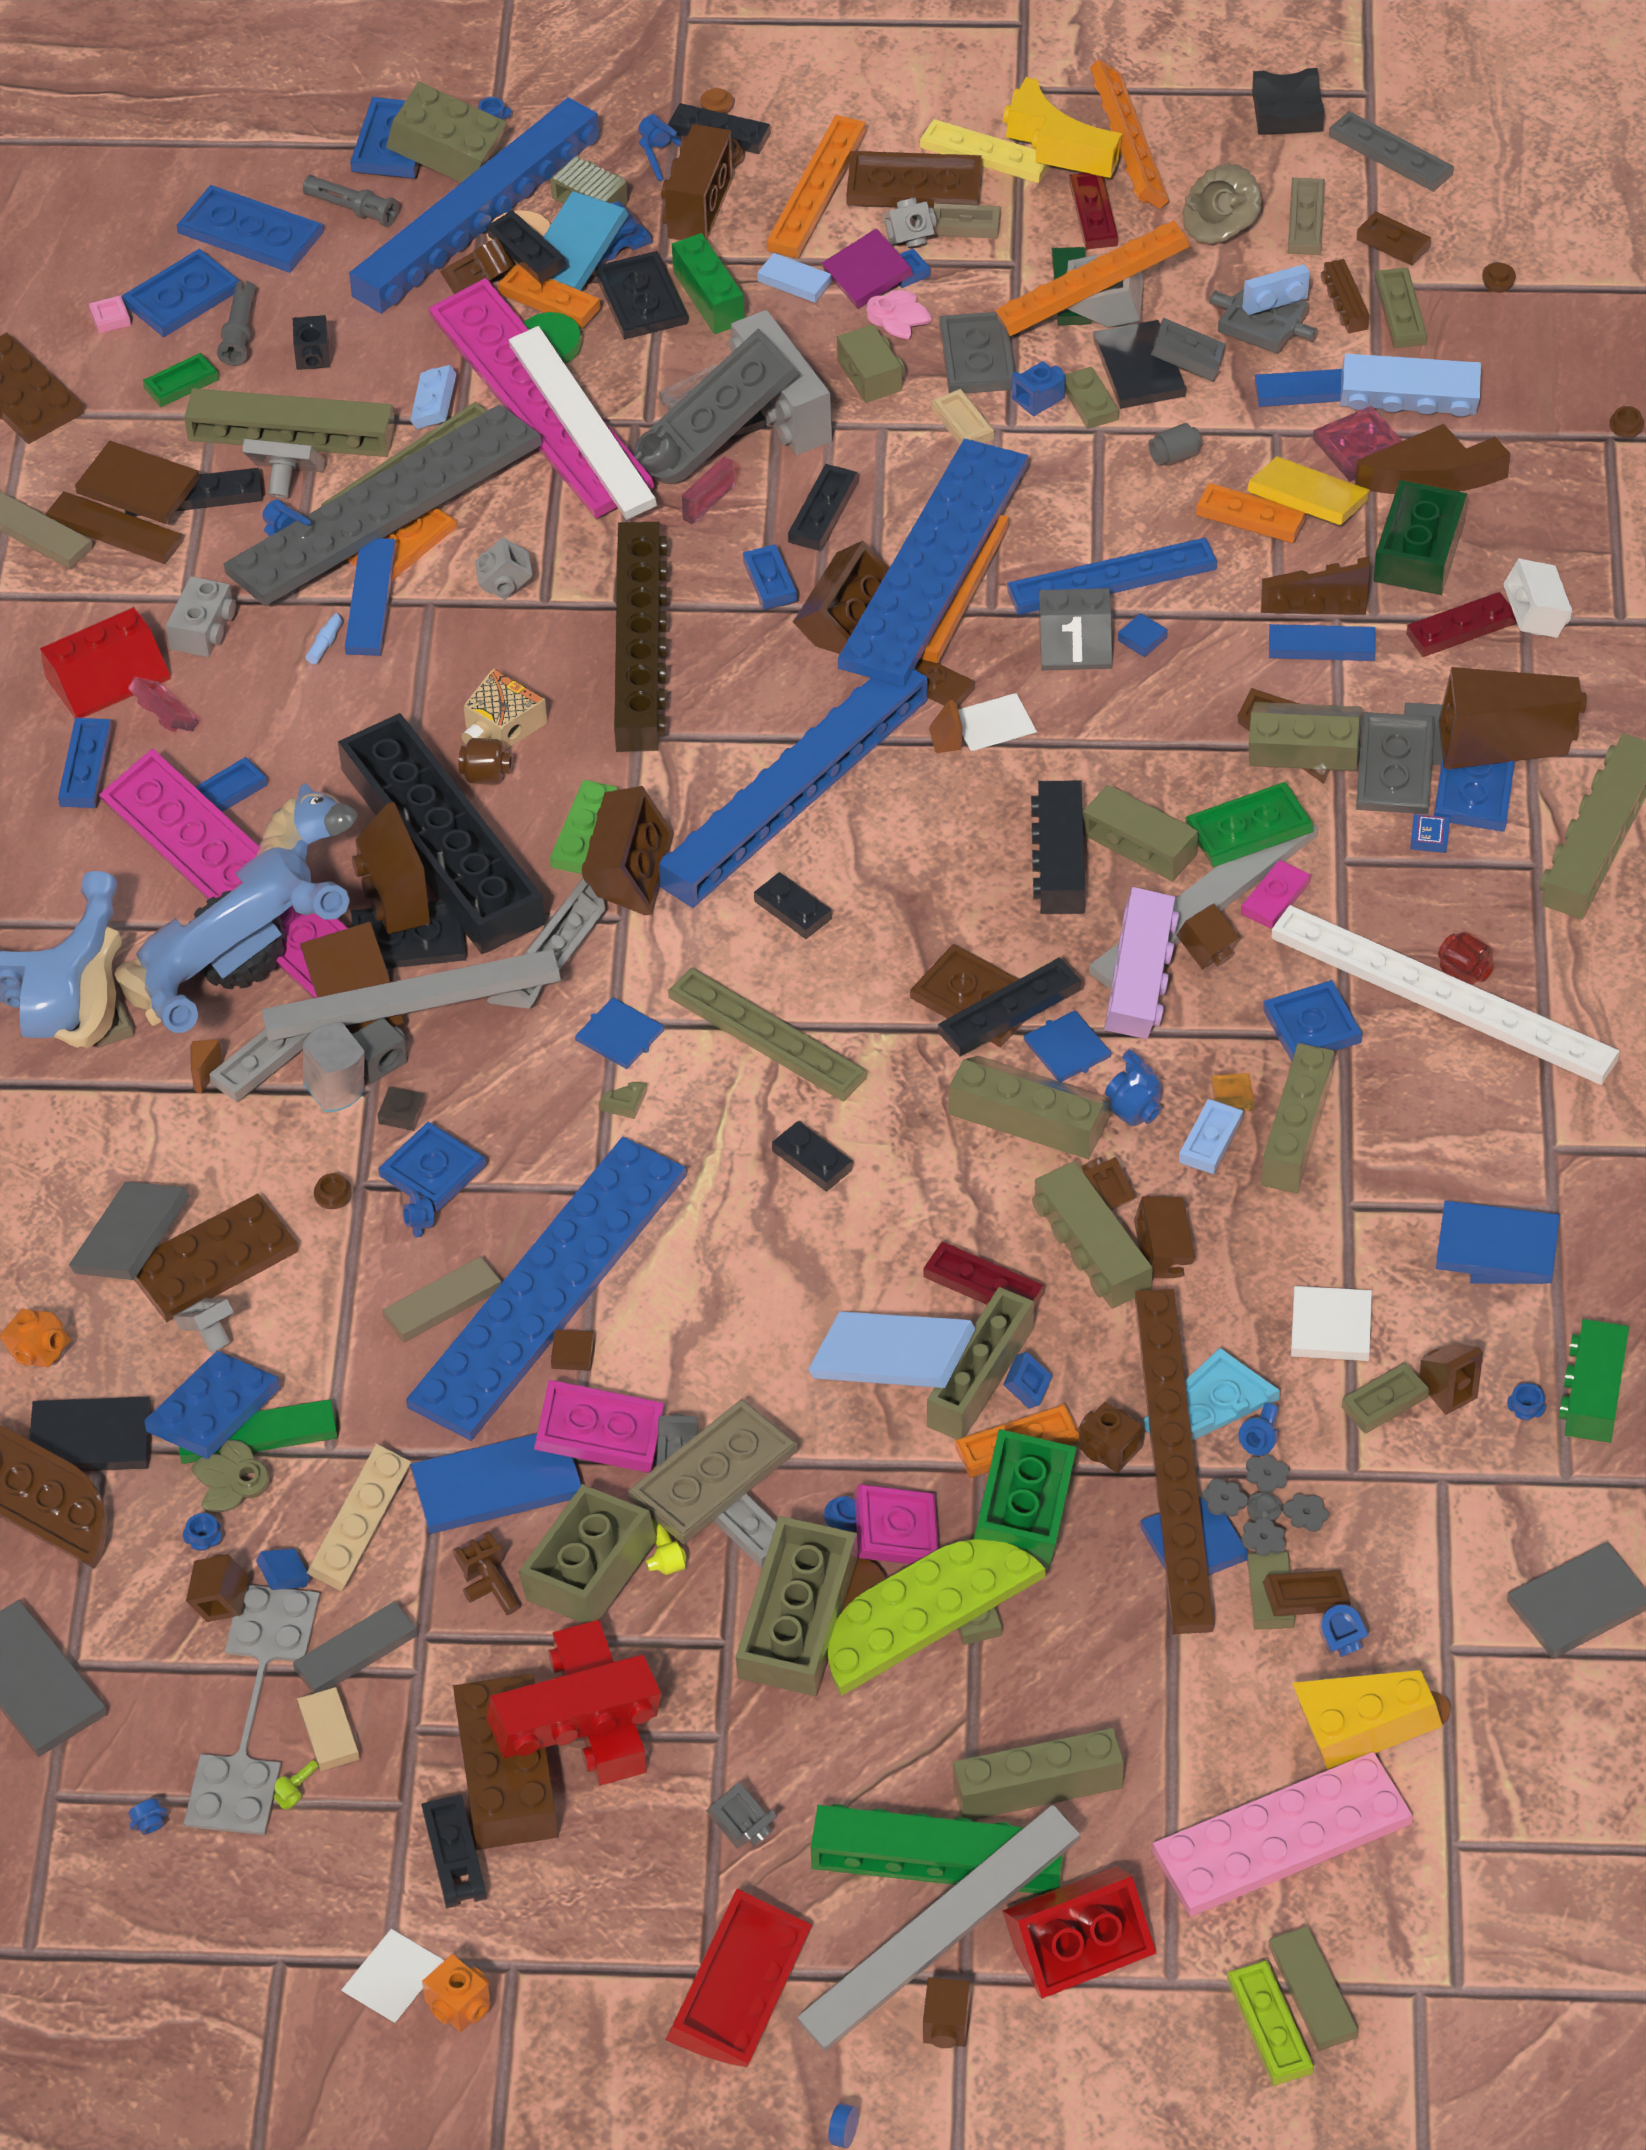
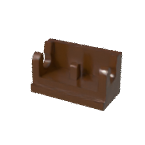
[1134,1196,1195,1281]

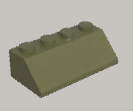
[949,1056,1113,1160]

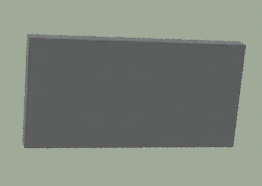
[0,1600,107,1757]

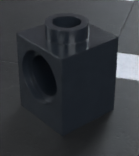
[292,315,330,370]

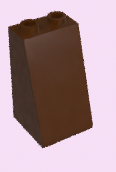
[1438,667,1587,769]

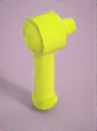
[645,1518,686,1576]

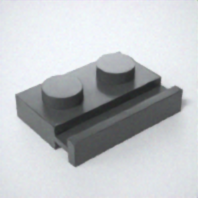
[1151,317,1225,381]

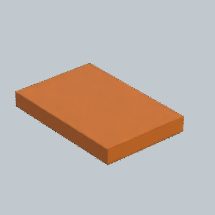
[345,507,457,581]

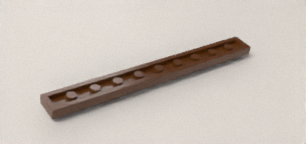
[1135,1289,1214,1634]

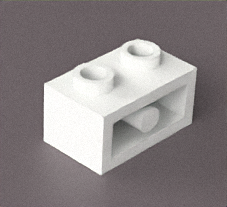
[1503,558,1572,638]

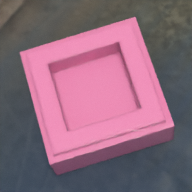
[89,295,131,334]

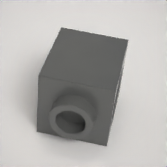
[353,1018,407,1084]

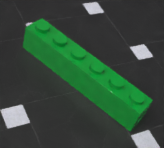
[810,1804,1065,1895]

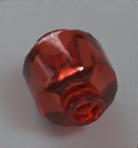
[1438,931,1494,985]

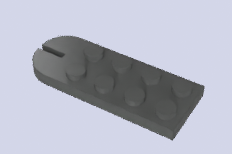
[634,328,799,484]

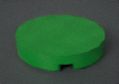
[523,312,582,364]

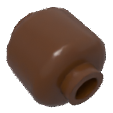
[458,738,512,785]

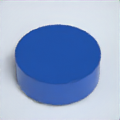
[828,2103,859,2149]

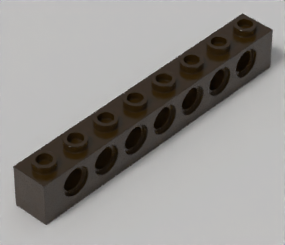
[614,521,667,752]

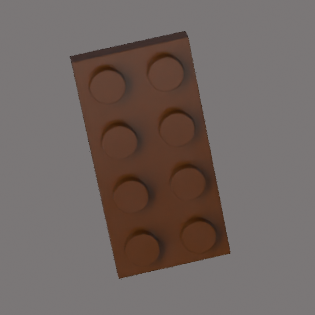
[846,151,981,208]
[0,332,84,444]
[134,1193,298,1323]

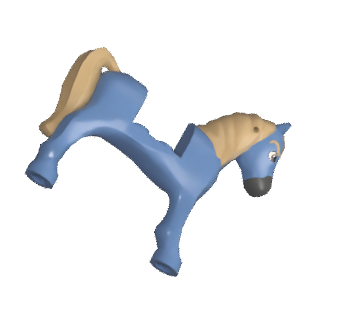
[115,784,358,1033]
[0,871,122,1048]

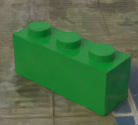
[672,233,744,334]
[1559,1319,1629,1443]

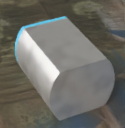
[303,1023,364,1112]

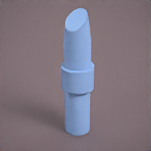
[305,613,343,664]

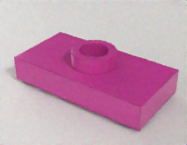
[1241,860,1311,929]

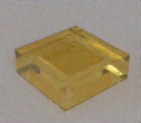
[1211,1073,1254,1111]

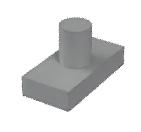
[173,1298,234,1352]

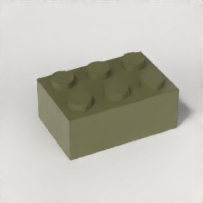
[386,81,507,182]
[518,1484,657,1624]

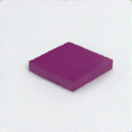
[822,228,913,309]

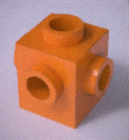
[0,1309,71,1368]
[422,1954,491,2032]

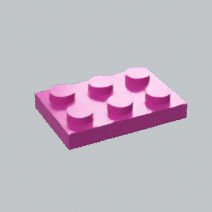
[534,1380,664,1473]

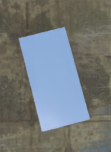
[808,1311,975,1388]

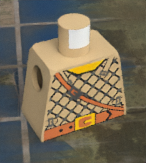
[461,669,547,750]

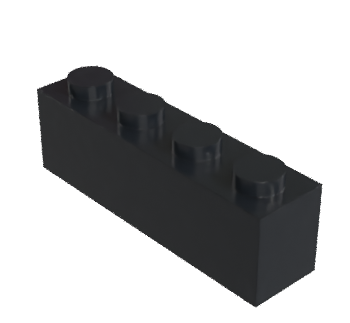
[1031,780,1085,914]

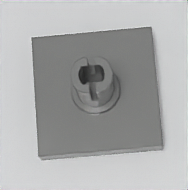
[242,439,325,498]

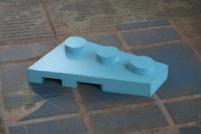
[1143,1348,1280,1441]

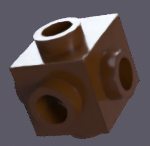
[1079,1402,1143,1474]

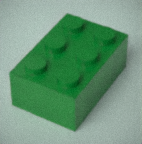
[973,1429,1076,1570]

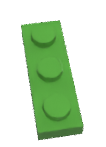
[550,780,618,874]

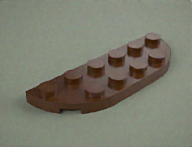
[0,1425,107,1569]

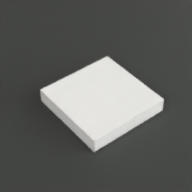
[1291,1286,1372,1361]

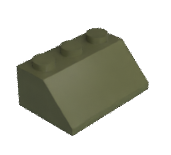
[1248,702,1362,771]

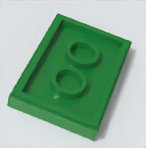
[1185,782,1314,867]

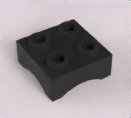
[1252,68,1324,134]

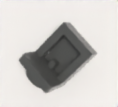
[657,1414,698,1466]
[705,1782,777,1849]

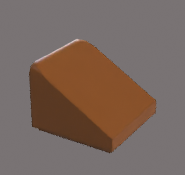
[929,700,962,753]
[190,1039,223,1093]

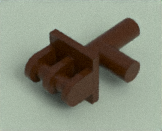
[453,1531,520,1615]

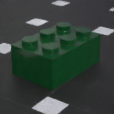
[1373,480,1468,595]

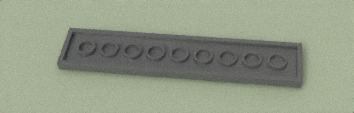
[223,404,542,606]

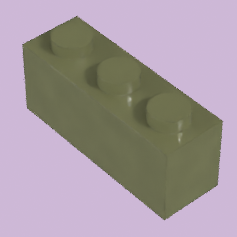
[1083,785,1198,882]

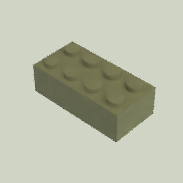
[735,1516,858,1696]

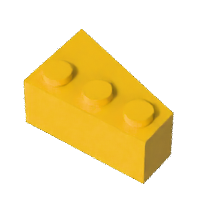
[1292,1670,1443,1771]

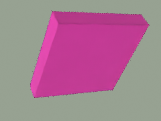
[854,1484,938,1564]

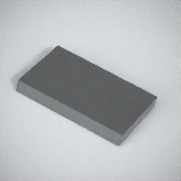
[939,312,1015,393]
[1356,712,1434,814]
[69,1181,190,1280]
[1507,1542,1646,1659]

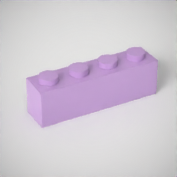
[1104,887,1179,1039]

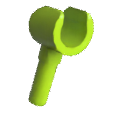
[274,1760,319,1810]

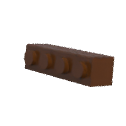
[1321,259,1369,334]

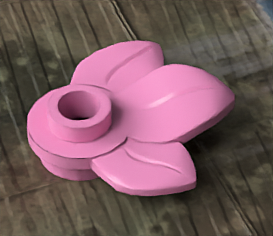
[866,290,932,340]

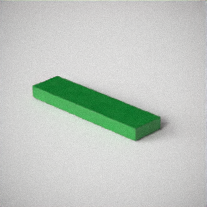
[179,1399,337,1464]

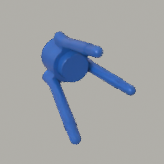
[638,114,682,181]
[262,499,311,536]

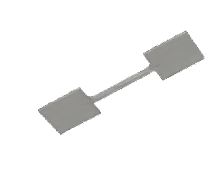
[184,1585,320,1835]

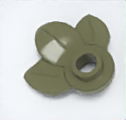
[191,1440,269,1512]

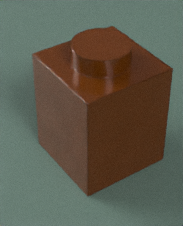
[1176,903,1240,970]
[186,1554,249,1622]
[923,1977,970,2048]

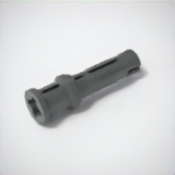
[302,175,399,227]
[217,281,256,366]

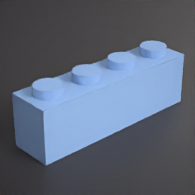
[1340,354,1481,417]

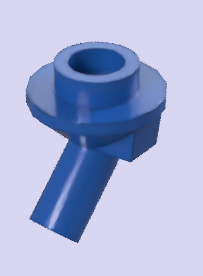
[1238,1403,1279,1456]

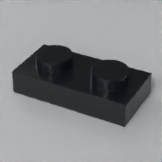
[754,872,832,939]
[772,1121,853,1192]

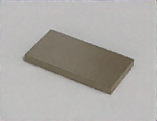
[628,1398,797,1545]

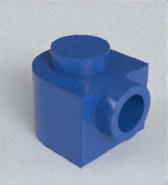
[1319,1605,1369,1657]

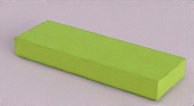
[1227,1960,1314,2086]

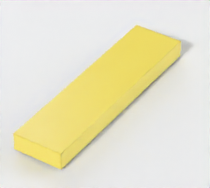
[920,119,1051,183]

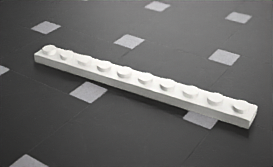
[1271,905,1620,1085]

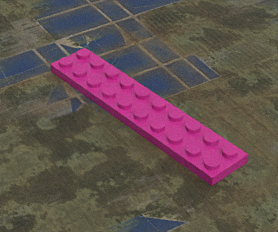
[428,278,654,519]
[99,748,347,998]

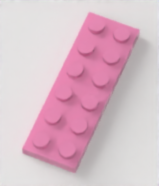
[1152,1752,1413,1917]

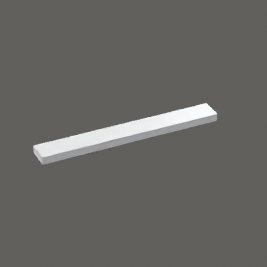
[508,326,657,520]

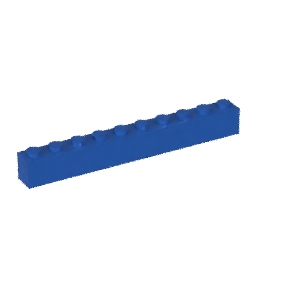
[349,97,599,314]
[659,669,928,908]

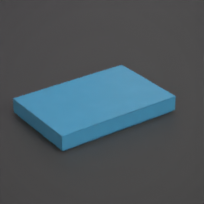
[543,191,629,291]

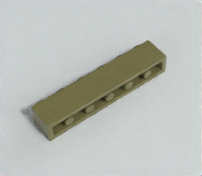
[184,388,395,457]
[1539,733,1646,920]

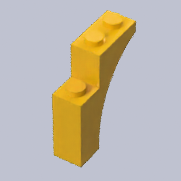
[1003,77,1122,178]

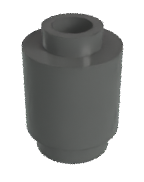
[1148,423,1202,466]

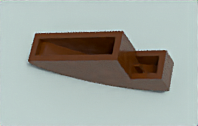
[1355,423,1510,494]

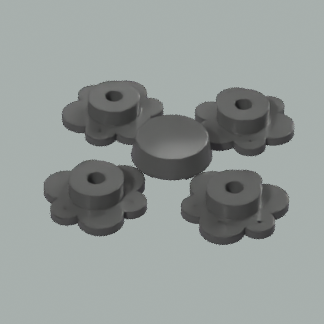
[1202,1455,1329,1556]

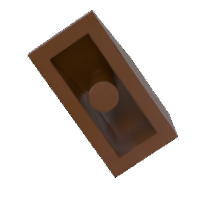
[1419,1343,1483,1415]

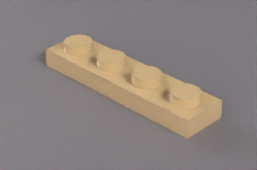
[307,1444,411,1592]

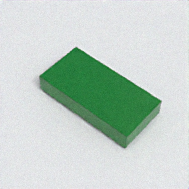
[143,353,219,407]

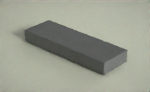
[293,1601,418,1694]

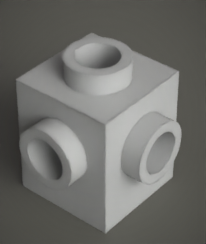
[882,197,936,248]
[475,537,532,600]

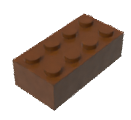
[453,1673,558,1850]

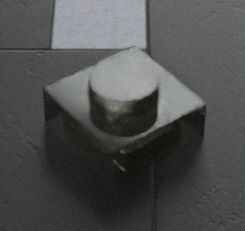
[377,1086,426,1131]

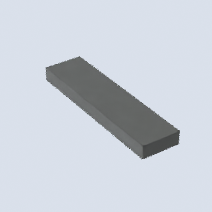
[1329,111,1454,192]

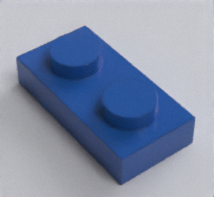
[743,544,797,610]

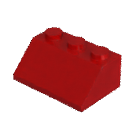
[40,607,171,718]
[1002,1866,1157,1999]

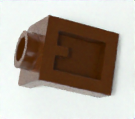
[1081,1157,1136,1211]

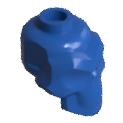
[1105,1048,1162,1127]

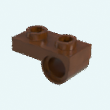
[440,237,515,294]

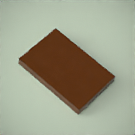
[75,440,200,524]
[300,922,404,1035]
[910,944,1026,1048]

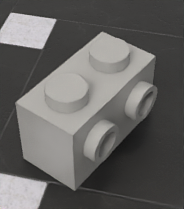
[166,576,236,658]

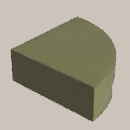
[599,1082,647,1119]

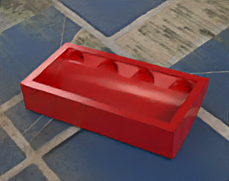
[665,1888,812,2067]

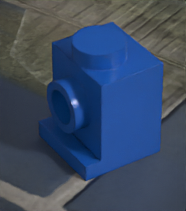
[1012,361,1066,417]

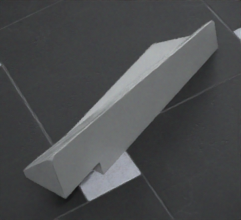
[487,878,606,1009]

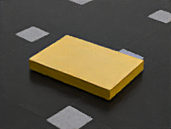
[1247,456,1370,525]

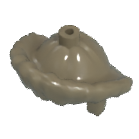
[1182,163,1261,244]

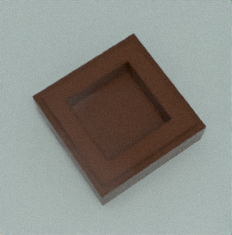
[551,1330,594,1371]

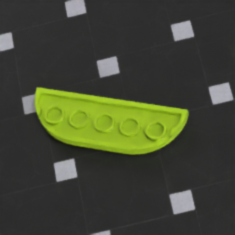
[828,1539,1046,1696]

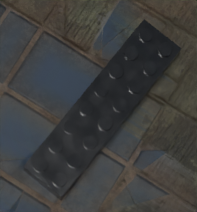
[338,713,545,954]

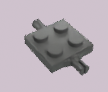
[1209,288,1318,354]

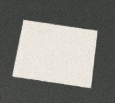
[958,693,1037,751]
[341,1929,444,2023]

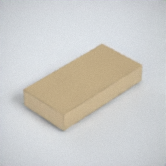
[931,389,994,444]
[297,1687,360,1772]

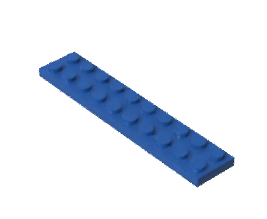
[838,438,1028,686]
[406,1136,686,1441]

